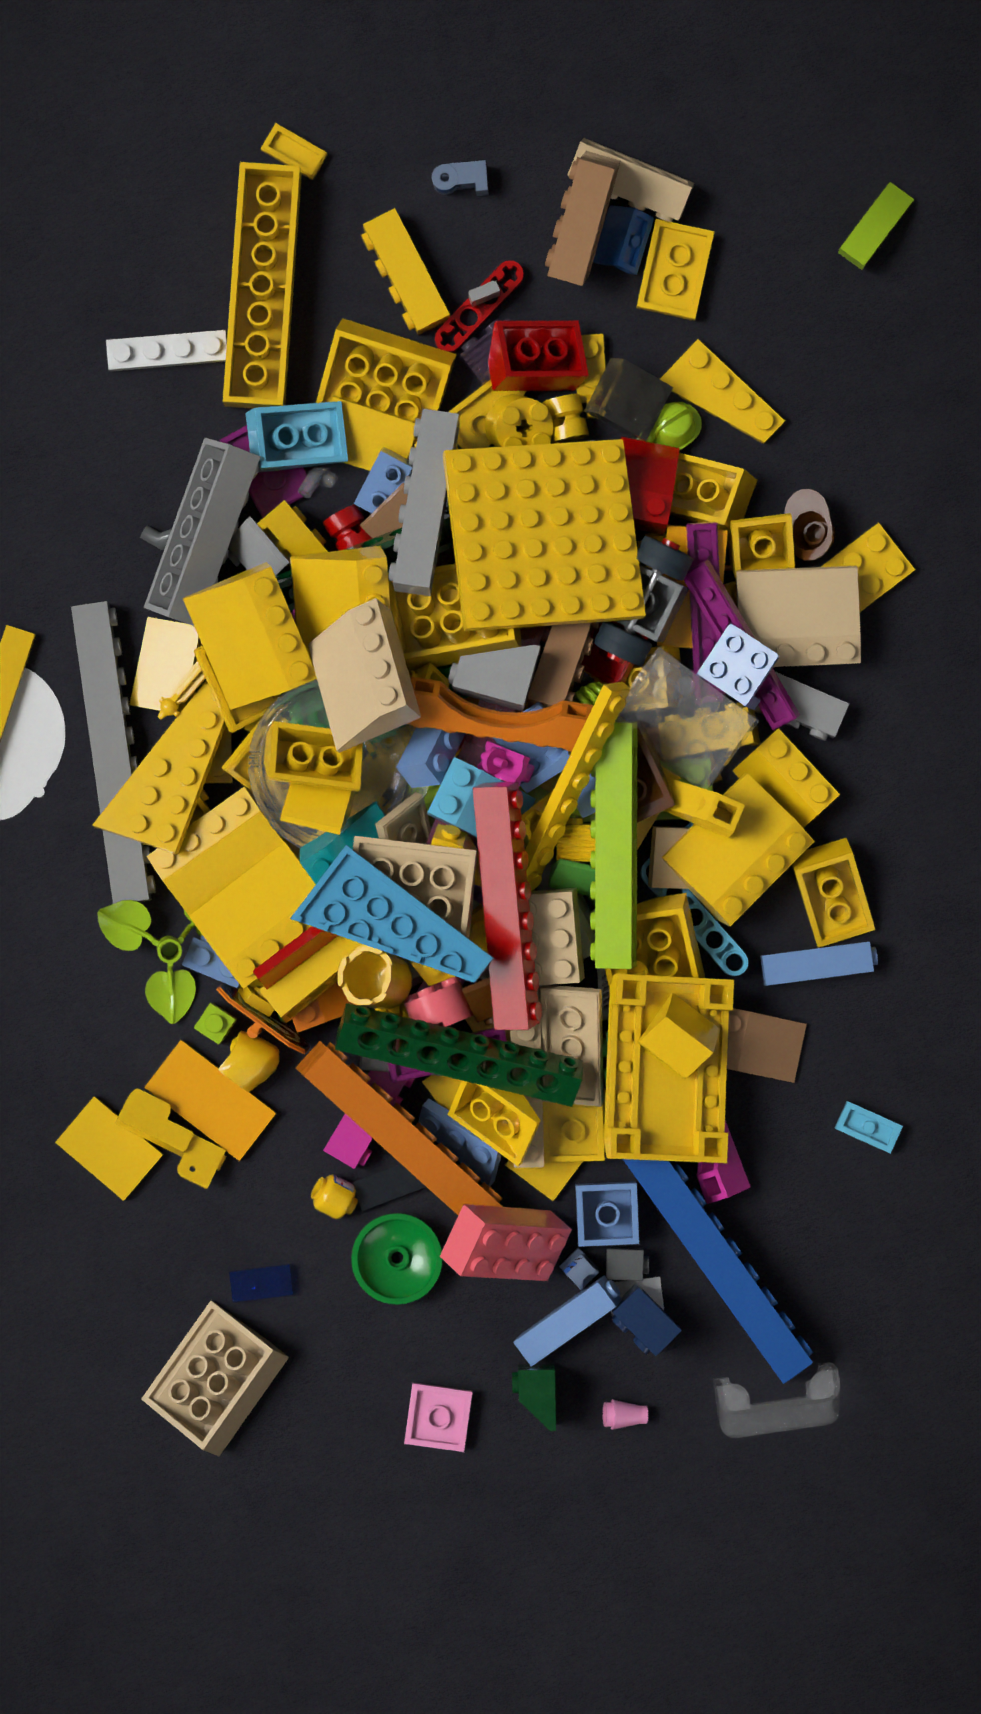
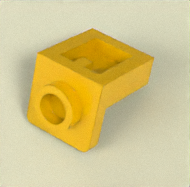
[238,978,274,1017]

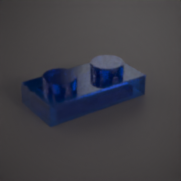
[229,1264,293,1302]

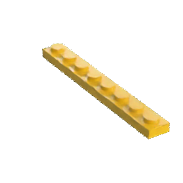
[525,682,631,890]

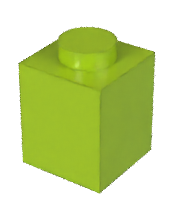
[194,1003,237,1045]

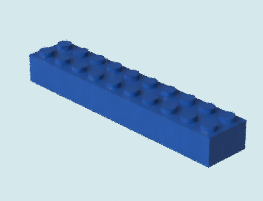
[623,1159,813,1384]

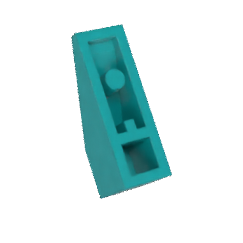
[300,801,386,884]

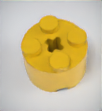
[485,394,553,447]

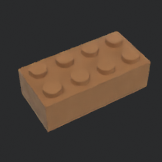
[545,151,621,286]

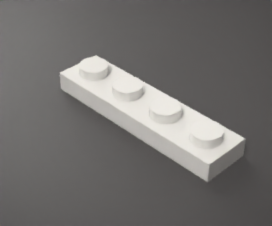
[106,330,227,371]

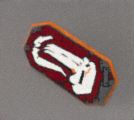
[216,983,310,1055]

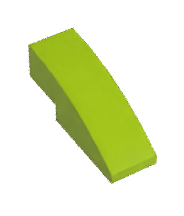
[838,182,914,270]

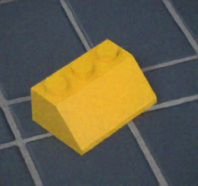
[264,721,363,792]
[732,728,840,828]

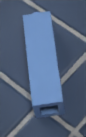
[760,942,878,986]
[513,1275,622,1367]

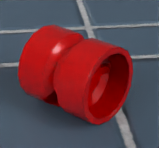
[323,504,372,551]

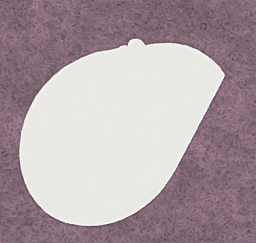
[0,668,65,820]

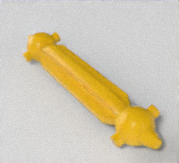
[158,661,206,719]

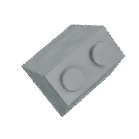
[448,645,540,712]

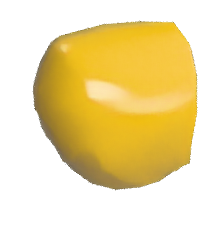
[218,1031,279,1093]

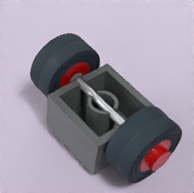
[594,536,693,666]

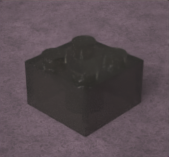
[584,358,673,441]

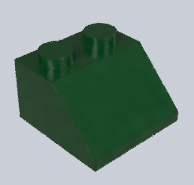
[512,1364,556,1431]

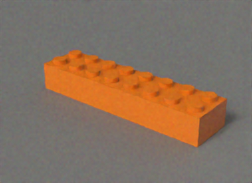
[296,1041,503,1215]

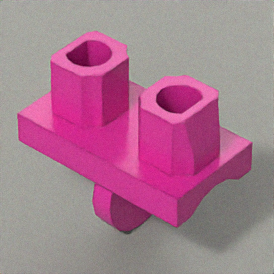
[477,741,534,786]

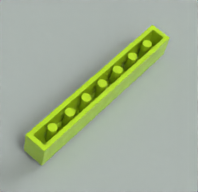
[590,721,637,969]

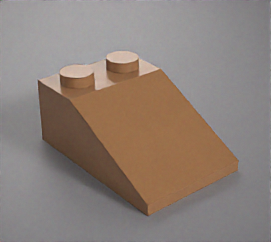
[727,1008,807,1083]

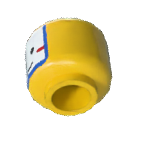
[311,1175,358,1219]

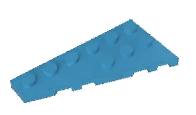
[290,845,494,983]

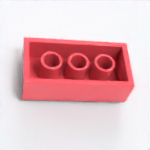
[440,1204,572,1281]

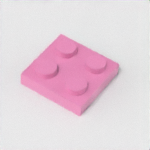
[404,1382,472,1452]

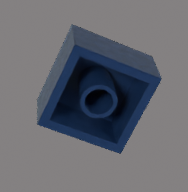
[612,1283,682,1356]

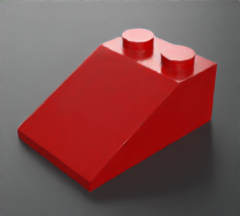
[620,437,680,535]

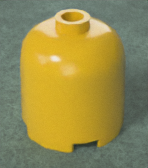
[338,945,412,1009]

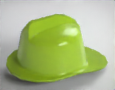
[634,402,702,450]

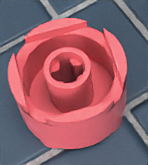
[404,976,473,1027]

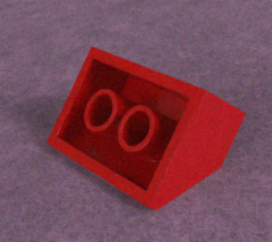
[488,320,589,391]

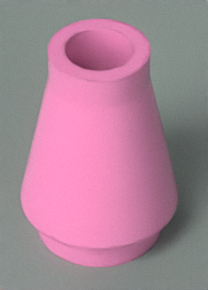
[603,1399,648,1430]

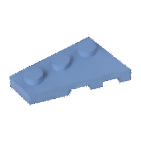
[418,1098,501,1186]

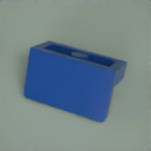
[593,205,654,275]

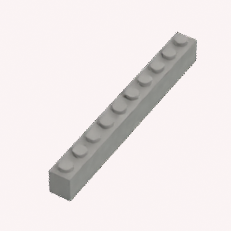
[71,601,156,904]

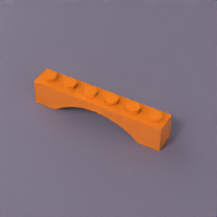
[407,677,593,752]

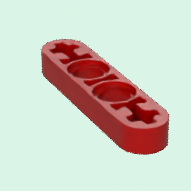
[435,260,524,353]

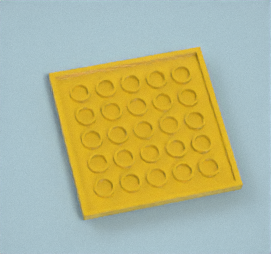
[442,439,646,632]

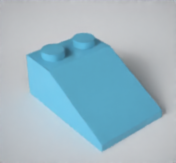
[246,401,348,472]
[427,757,536,838]

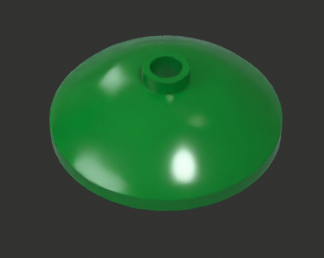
[351,1213,442,1305]

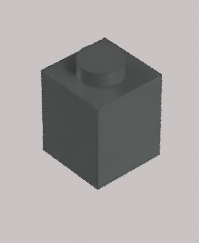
[605,1247,649,1281]

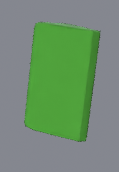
[548,859,595,896]

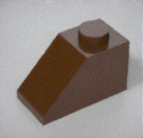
[462,977,494,1026]

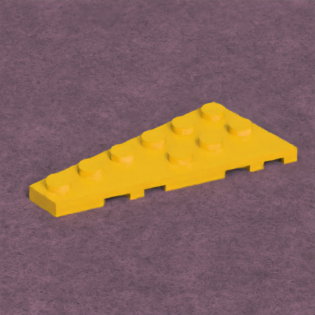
[93,681,226,855]

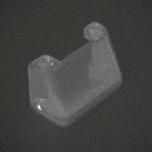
[713,1362,840,1438]

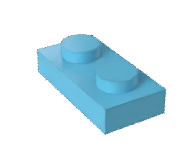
[835,1101,903,1154]

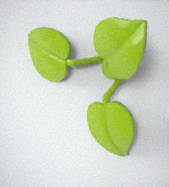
[97,900,202,1024]

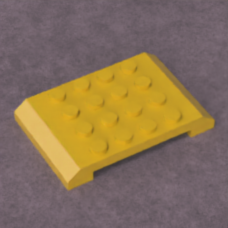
[604,974,734,1163]

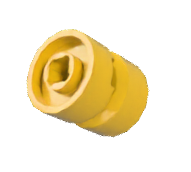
[542,394,589,444]

